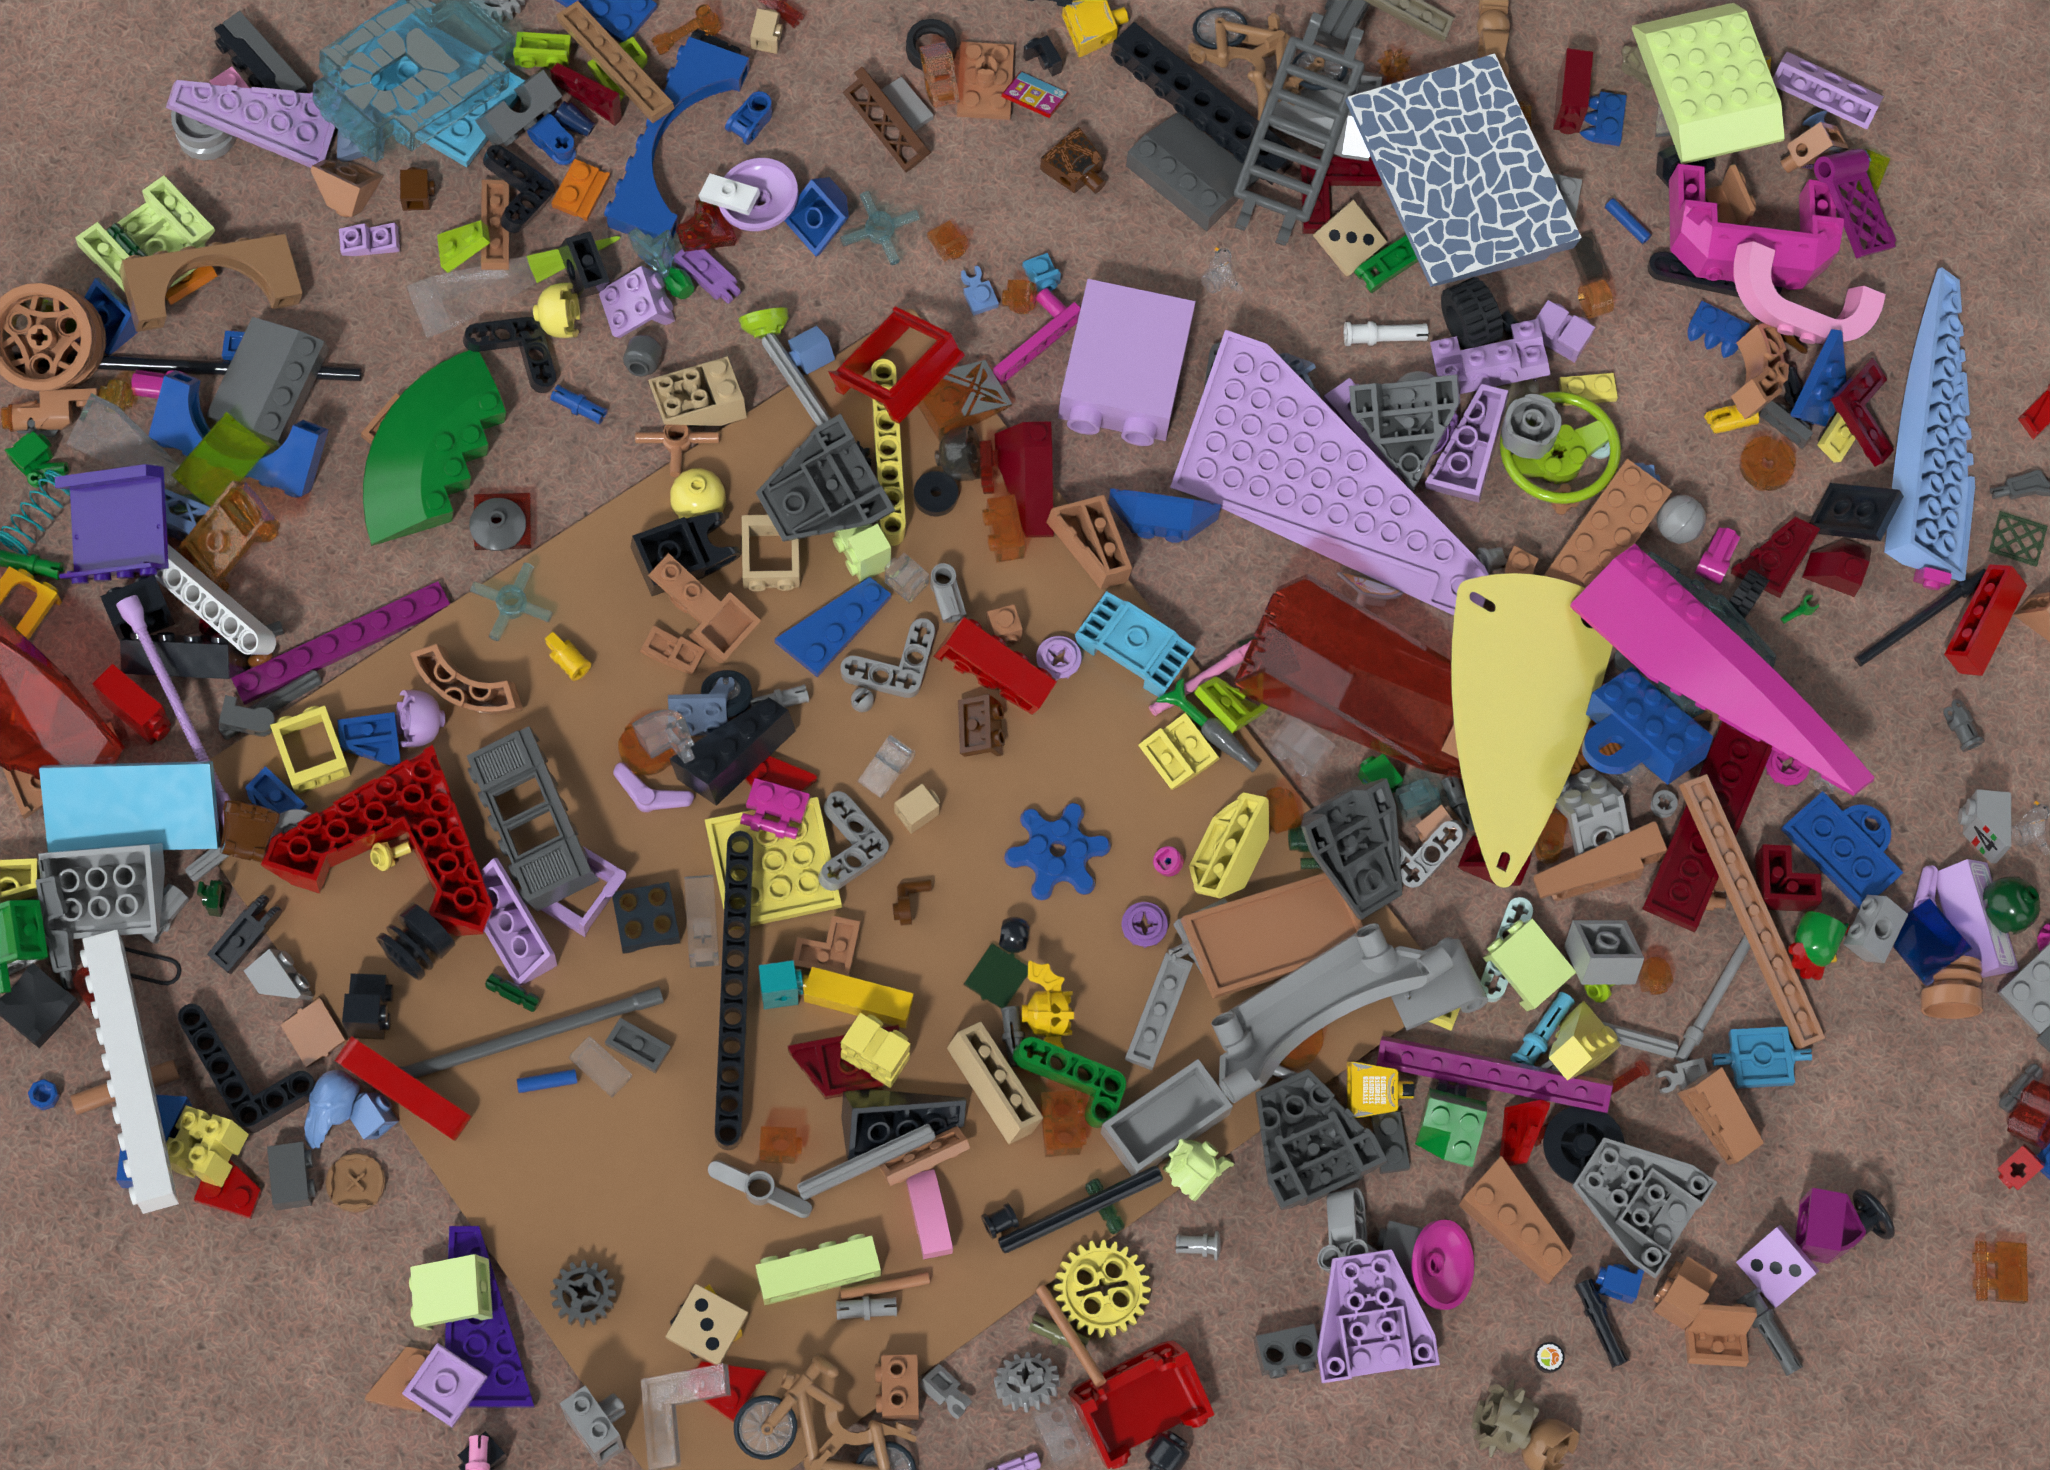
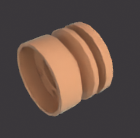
[1920,955,1983,1019]

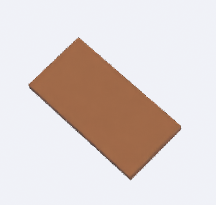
[1180,873,1363,999]

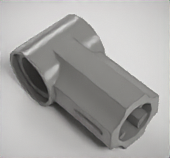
[930,563,967,623]
[141,883,189,944]

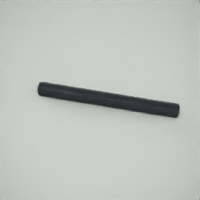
[998,1166,1163,1253]

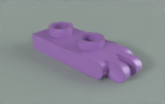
[674,239,741,304]

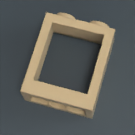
[742,515,800,591]

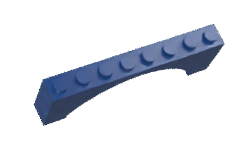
[604,37,750,249]

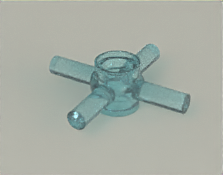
[840,191,920,265]
[470,563,553,641]

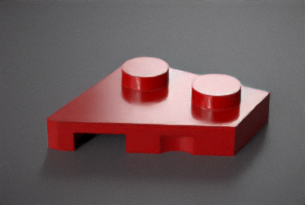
[745,756,817,792]
[1500,1100,1550,1166]
[684,1361,767,1423]

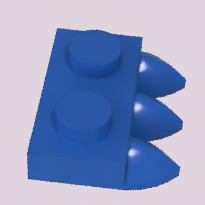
[1579,91,1626,146]
[1688,301,1751,358]

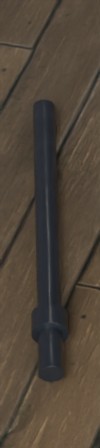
[1854,569,1986,667]

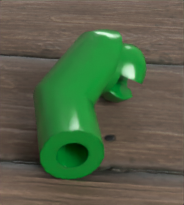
[27,462,69,488]

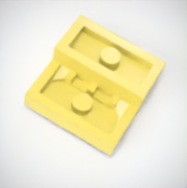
[1138,713,1220,790]

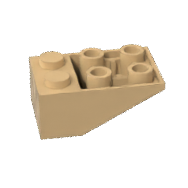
[648,356,747,426]

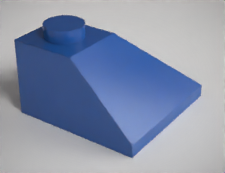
[784,177,849,256]

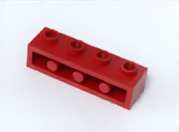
[1944,564,2027,676]

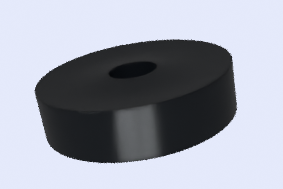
[914,471,958,517]

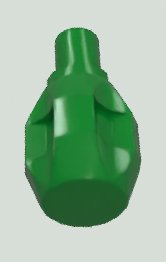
[656,258,694,299]

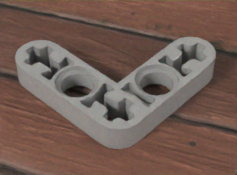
[840,618,935,698]
[818,791,889,891]
[1398,820,1467,888]

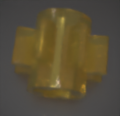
[98,380,134,414]

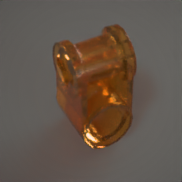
[1535,809,1567,864]

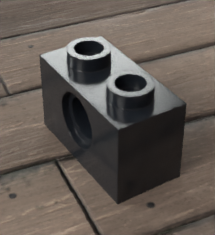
[558,231,610,299]

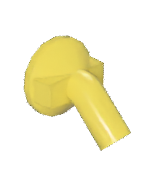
[370,841,413,871]

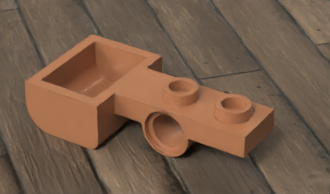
[648,553,761,663]

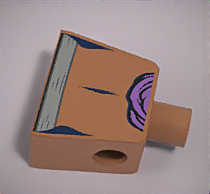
[1780,122,1849,173]

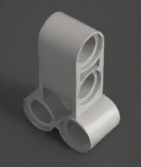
[1317,1187,1378,1274]

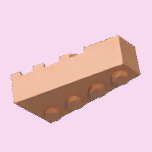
[1458,1156,1572,1284]

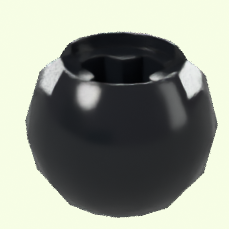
[999,917,1030,953]

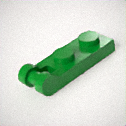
[1354,235,1419,293]

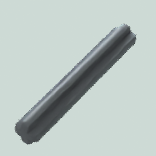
[218,670,322,740]

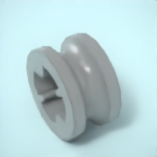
[1650,790,1678,818]

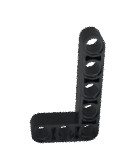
[178,1004,316,1133]

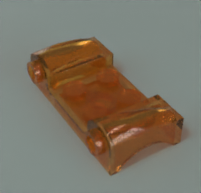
[176,481,280,594]

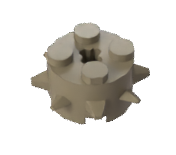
[1471,1379,1539,1458]

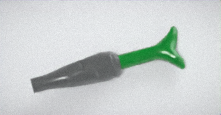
[1156,678,1260,773]

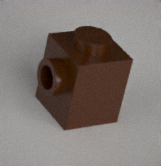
[400,167,435,211]

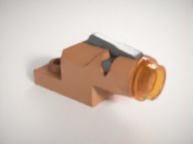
[1,388,100,438]

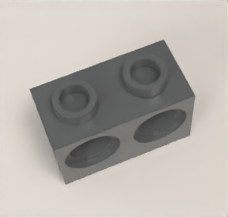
[1254,1324,1319,1379]

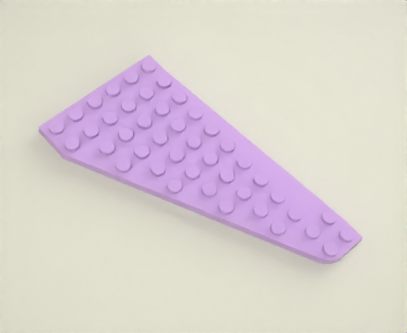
[1170,330,1489,615]

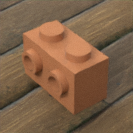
[875,1354,919,1421]

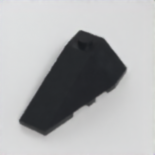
[841,1089,966,1160]

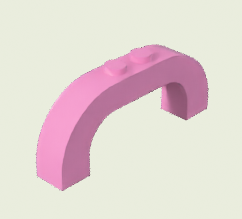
[1734,241,1886,345]

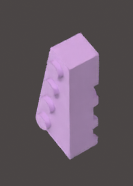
[1425,384,1508,503]

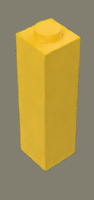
[802,967,914,1028]

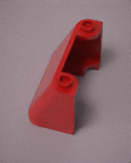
[1068,1341,1215,1469]

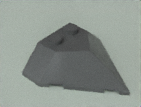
[1349,374,1460,491]

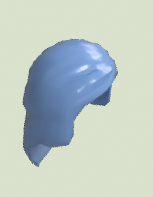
[304,1070,360,1149]

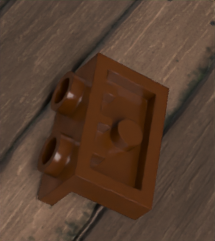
[958,694,1005,757]

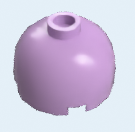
[396,690,445,747]

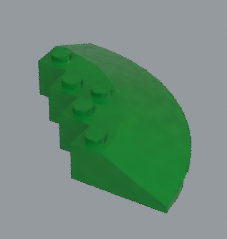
[363,350,506,546]

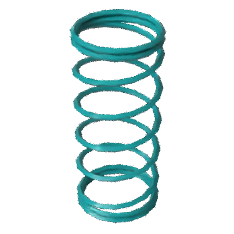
[0,469,70,555]

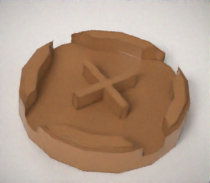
[325,1153,386,1213]

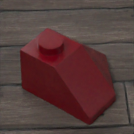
[1802,539,1871,597]

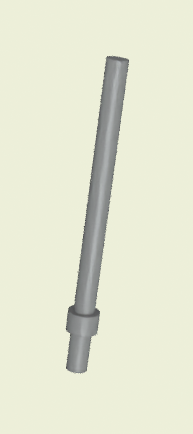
[1675,935,1751,1062]

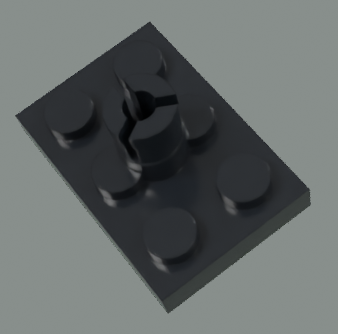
[1809,483,1904,541]

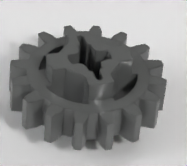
[550,1260,616,1328]

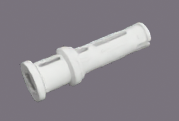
[1344,321,1428,346]

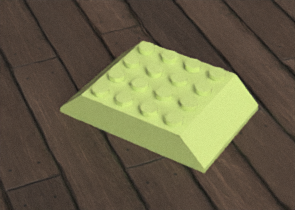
[1632,3,1785,164]

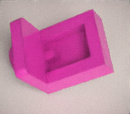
[1913,567,1952,590]

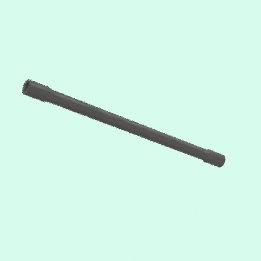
[399,986,664,1078]

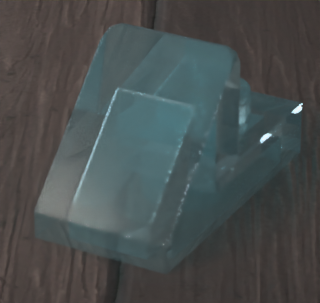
[628,228,676,278]

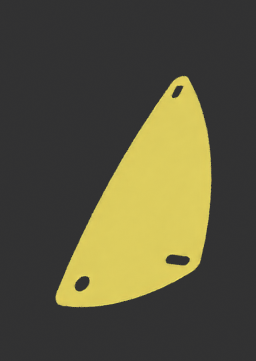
[1451,573,1613,888]

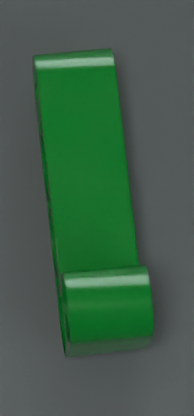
[1013,1037,1126,1128]

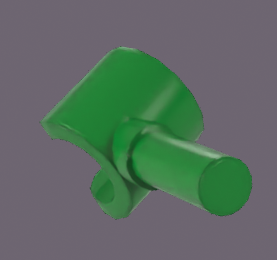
[1780,595,1819,624]

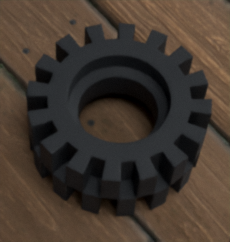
[1724,568,1770,622]

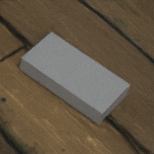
[882,77,933,131]

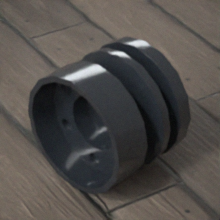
[376,902,455,981]

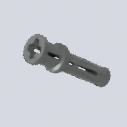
[1736,1287,1803,1376]

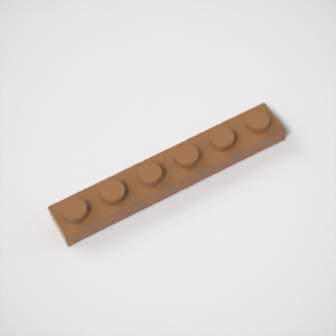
[556,1,674,123]

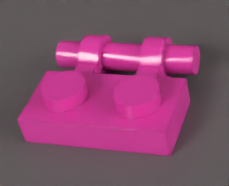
[740,778,810,840]

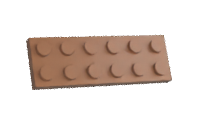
[1543,459,1672,619]

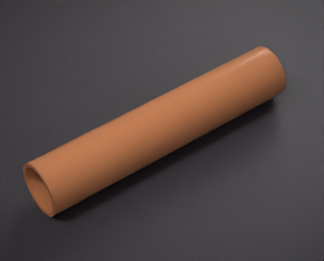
[70,1059,180,1115]

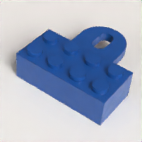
[1582,667,1713,785]

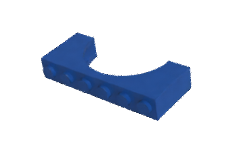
[148,370,329,498]

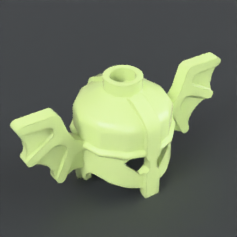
[1162,1139,1234,1201]

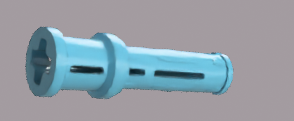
[1510,992,1575,1066]

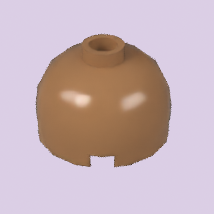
[1521,1418,1580,1470]

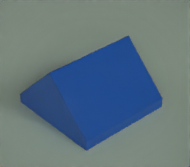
[85,277,138,356]

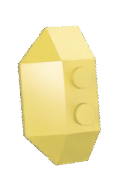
[1189,792,1269,899]

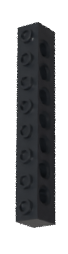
[1111,22,1294,185]

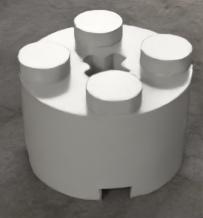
[1501,394,1561,459]

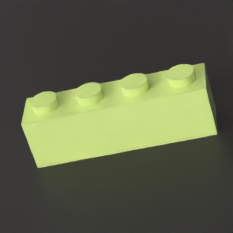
[755,1234,881,1306]

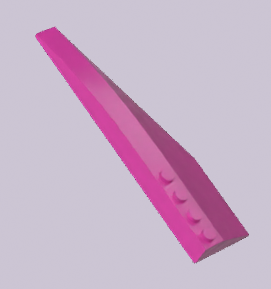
[1570,544,1875,796]

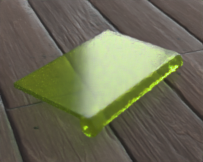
[171,412,270,511]

